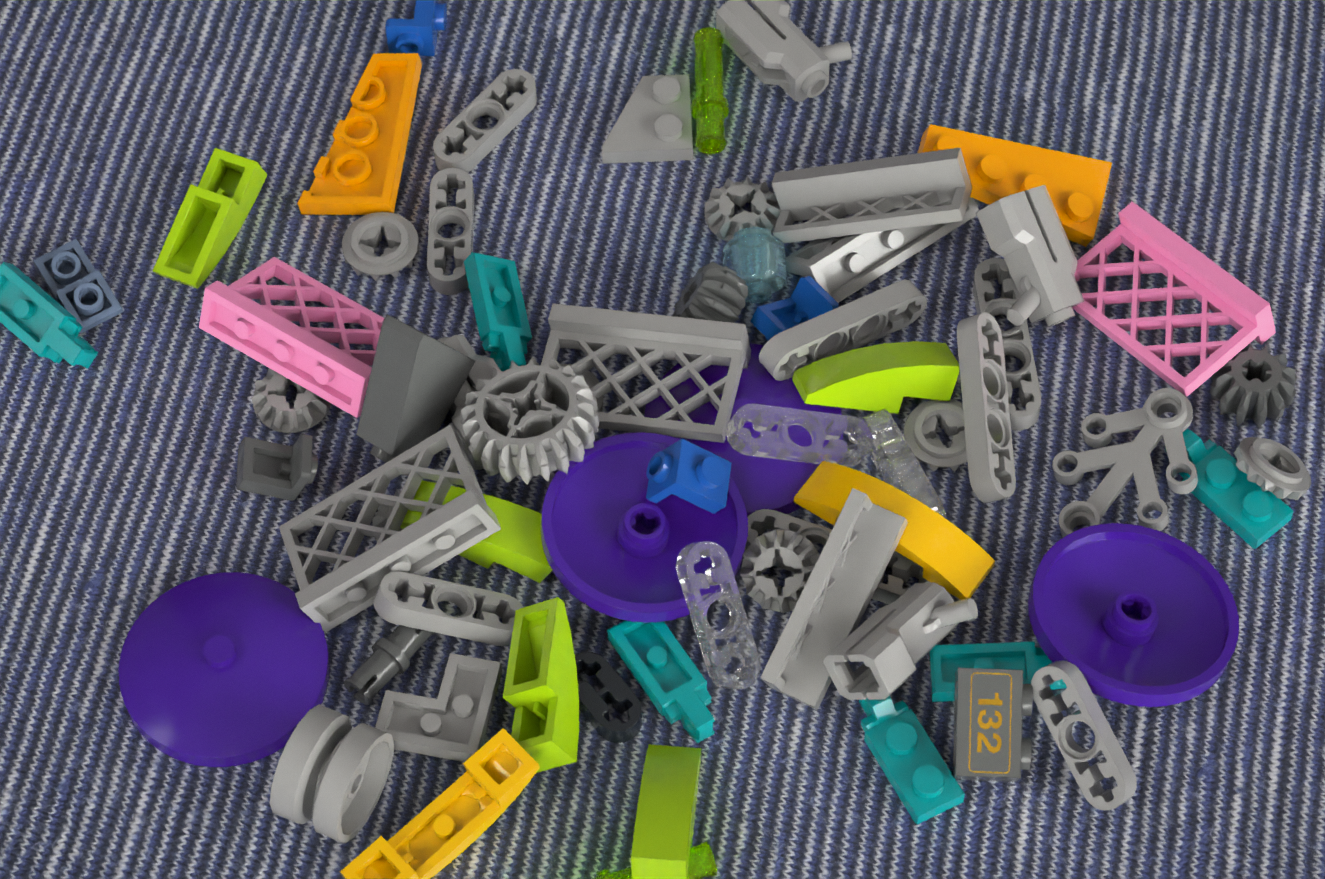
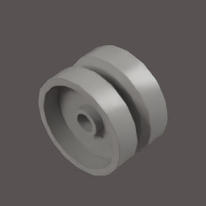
[269,704,394,843]

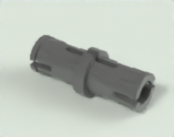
[344,625,435,705]

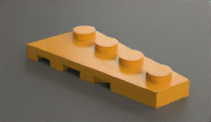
[297,53,422,215]
[917,124,1112,247]

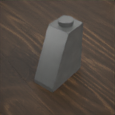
[356,314,475,462]

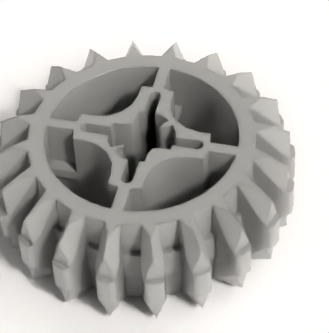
[460,356,599,485]

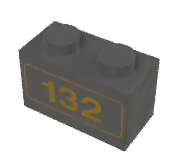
[953,668,1033,782]

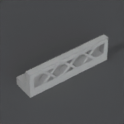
[772,147,972,244]
[783,197,979,303]
[760,488,908,710]

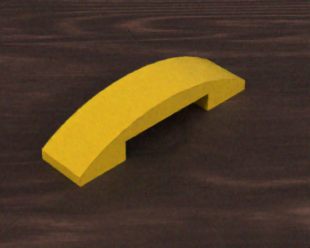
[794,461,995,600]
[340,728,540,879]

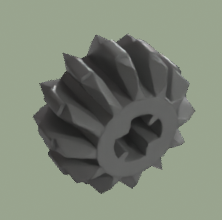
[672,262,748,323]
[1210,343,1297,428]

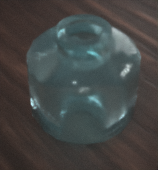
[722,227,787,303]

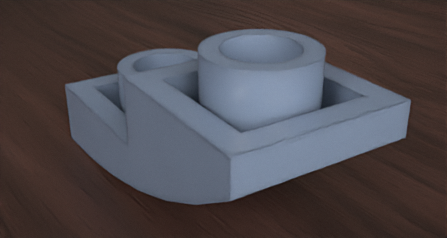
[33,239,123,334]

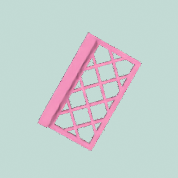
[1072,201,1276,397]
[199,257,385,418]

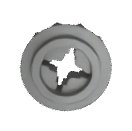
[704,176,781,244]
[342,212,420,281]
[251,368,331,433]
[904,399,968,472]
[1234,437,1311,500]
[740,529,820,613]

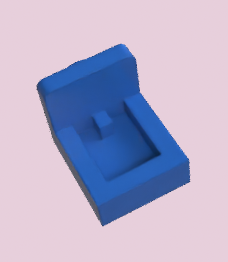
[385,0,447,56]
[750,276,839,341]
[646,438,732,514]

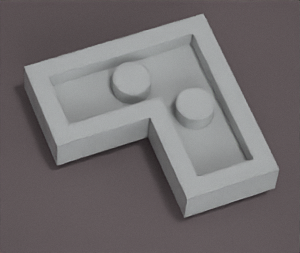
[375,653,502,762]

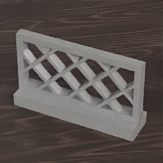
[541,303,751,443]
[279,424,501,632]

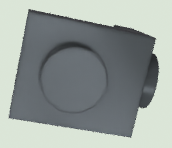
[236,434,318,501]

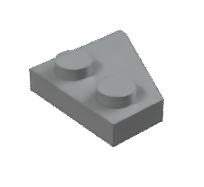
[602,74,693,164]

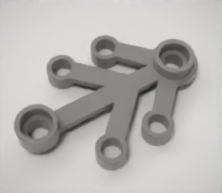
[1052,388,1198,537]

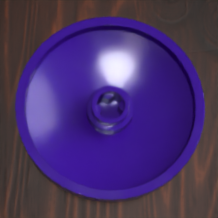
[644,343,844,517]
[541,432,748,623]
[1028,523,1239,707]
[118,572,330,767]

